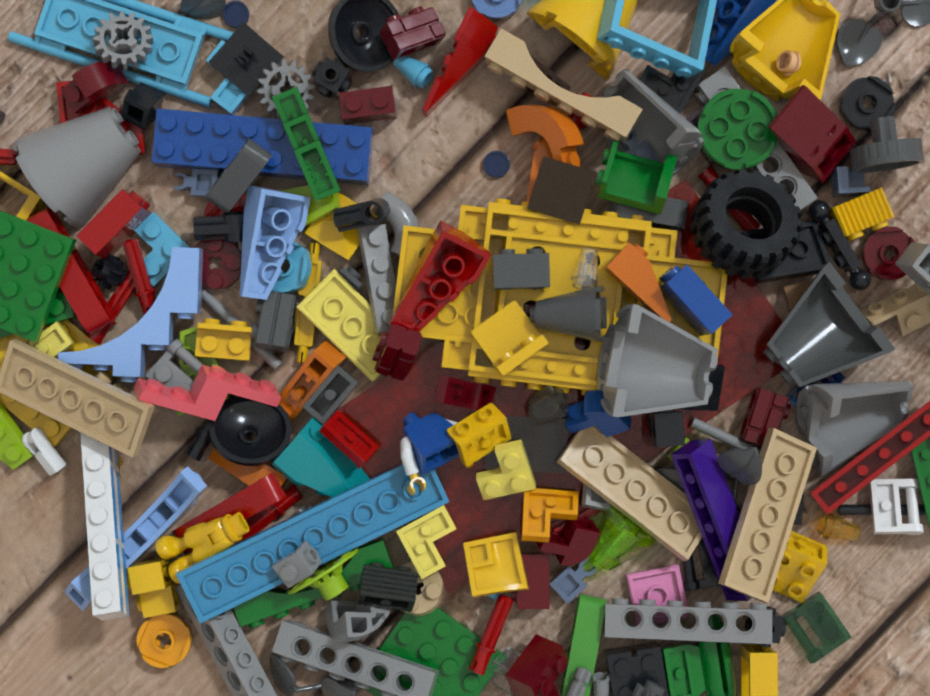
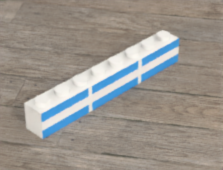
[80,432,130,621]

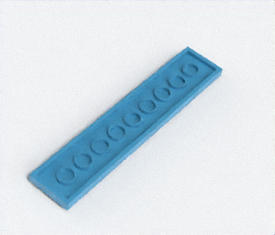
[176,464,450,624]

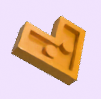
[521,488,578,543]

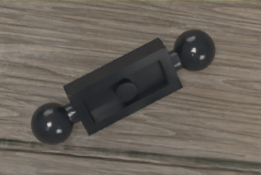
[808,200,871,291]

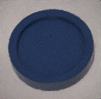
[222,1,250,28]
[483,151,510,178]

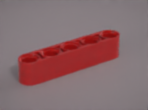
[27,207,115,334]
[172,472,287,555]

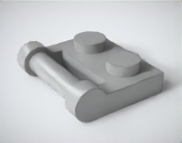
[145,339,204,392]

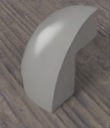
[324,600,391,642]

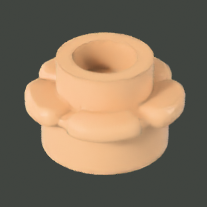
[776,50,801,76]

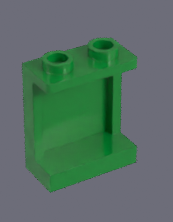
[595,140,678,215]

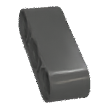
[205,138,272,214]
[609,197,689,230]

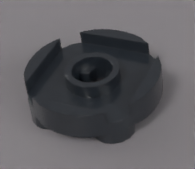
[839,76,895,131]

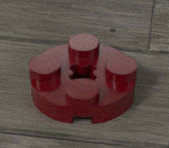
[861,227,915,281]
[193,239,241,290]

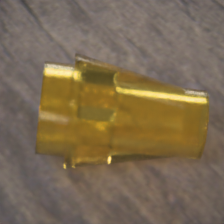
[817,513,861,541]

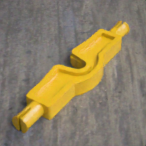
[294,243,323,363]

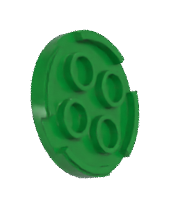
[697,89,777,170]

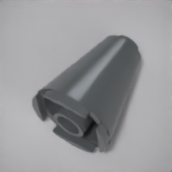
[530,286,607,342]

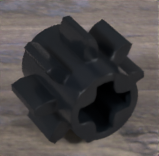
[92,254,127,290]

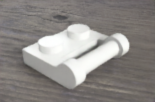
[869,479,924,535]

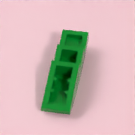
[272,86,341,201]

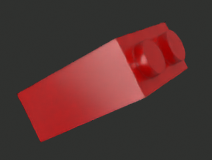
[76,189,151,259]

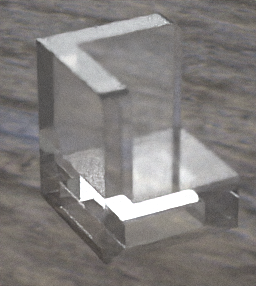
[492,646,521,696]

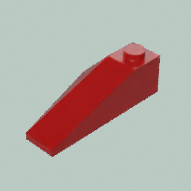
[422,6,498,117]
[390,220,491,332]

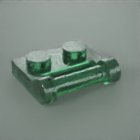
[782,591,852,664]

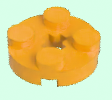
[136,613,192,668]

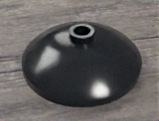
[328,0,399,72]
[209,396,292,466]

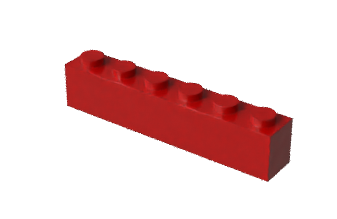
[810,401,930,515]

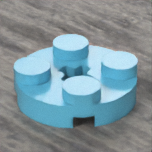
[272,241,312,294]

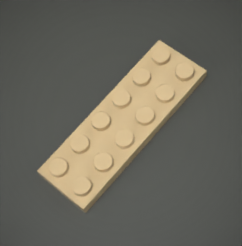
[0,339,155,458]
[556,426,702,561]
[718,428,817,603]

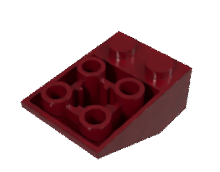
[768,85,856,183]

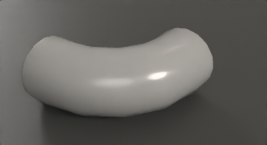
[376,191,419,256]

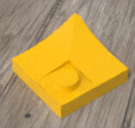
[305,192,378,261]
[463,532,529,598]

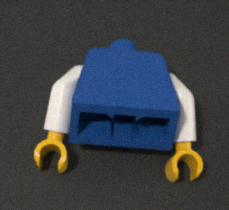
[400,412,481,495]

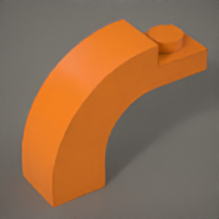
[506,104,584,167]

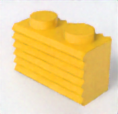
[829,187,894,241]

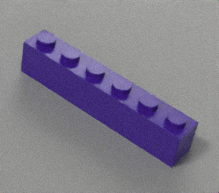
[671,439,752,601]

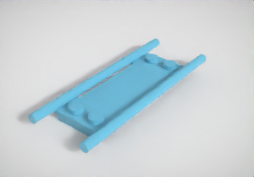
[8,0,234,108]

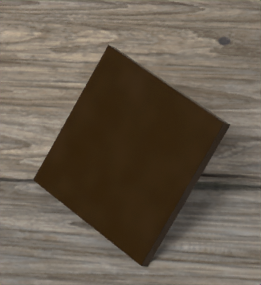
[527,156,596,225]

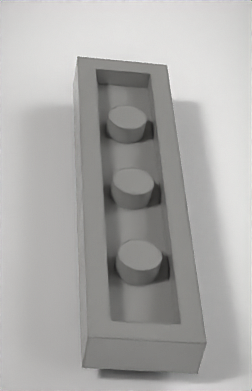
[357,224,396,334]

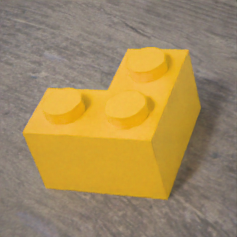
[126,557,181,618]

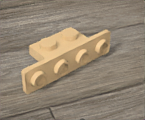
[861,284,930,336]

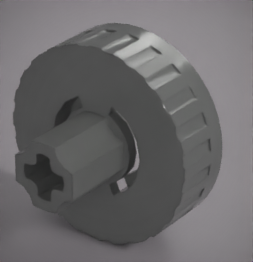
[850,116,925,173]

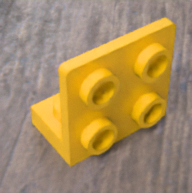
[471,300,549,377]
[773,530,827,602]

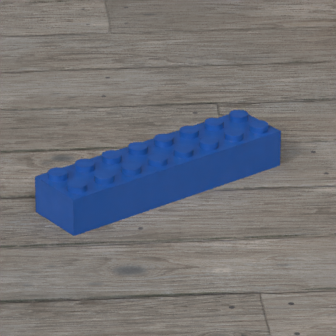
[152,109,374,185]

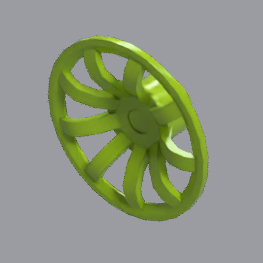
[287,548,359,601]

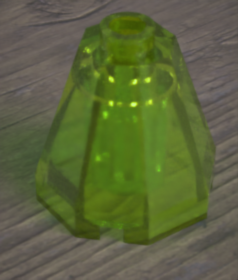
[590,505,655,571]

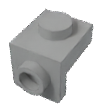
[272,541,322,588]

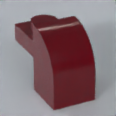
[60,61,129,113]
[434,375,496,411]
[536,517,601,566]

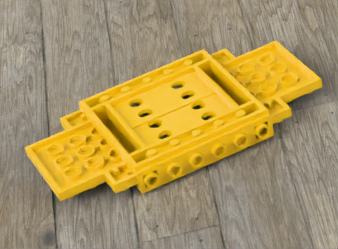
[393,198,727,395]

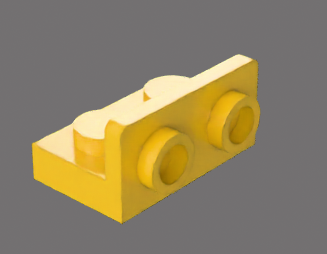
[195,318,252,361]
[447,403,512,467]

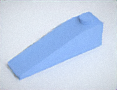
[240,185,311,300]

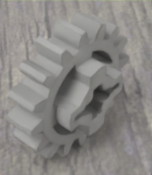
[93,11,154,70]
[255,59,315,117]

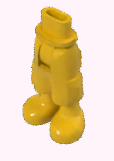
[155,512,249,584]

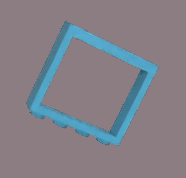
[597,0,717,79]

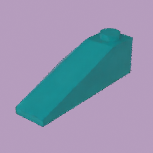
[272,416,370,497]

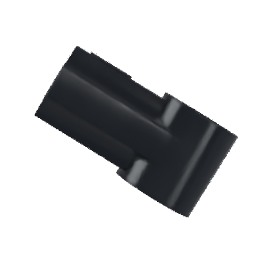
[333,198,390,232]
[193,211,244,242]

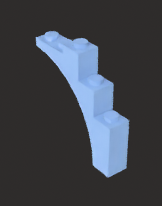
[58,247,203,382]
[64,466,207,611]

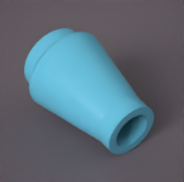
[393,55,434,89]

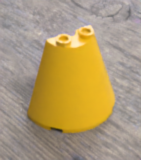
[526,0,638,81]
[730,0,841,101]

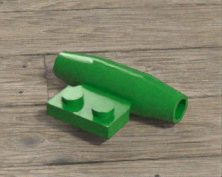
[661,614,736,696]

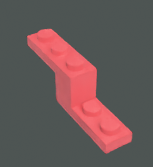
[134,365,281,421]

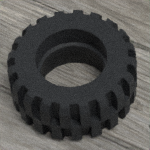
[690,169,803,279]

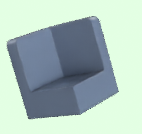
[831,166,871,197]

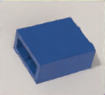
[659,264,732,336]

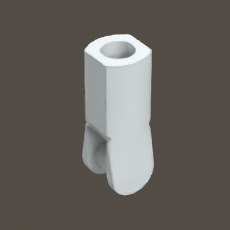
[22,428,67,476]

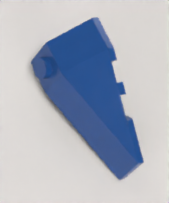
[705,0,777,66]

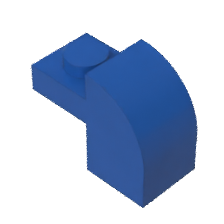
[566,390,631,437]

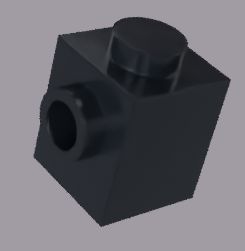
[122,82,165,130]

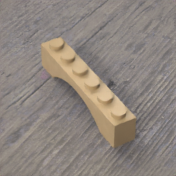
[485,28,643,142]

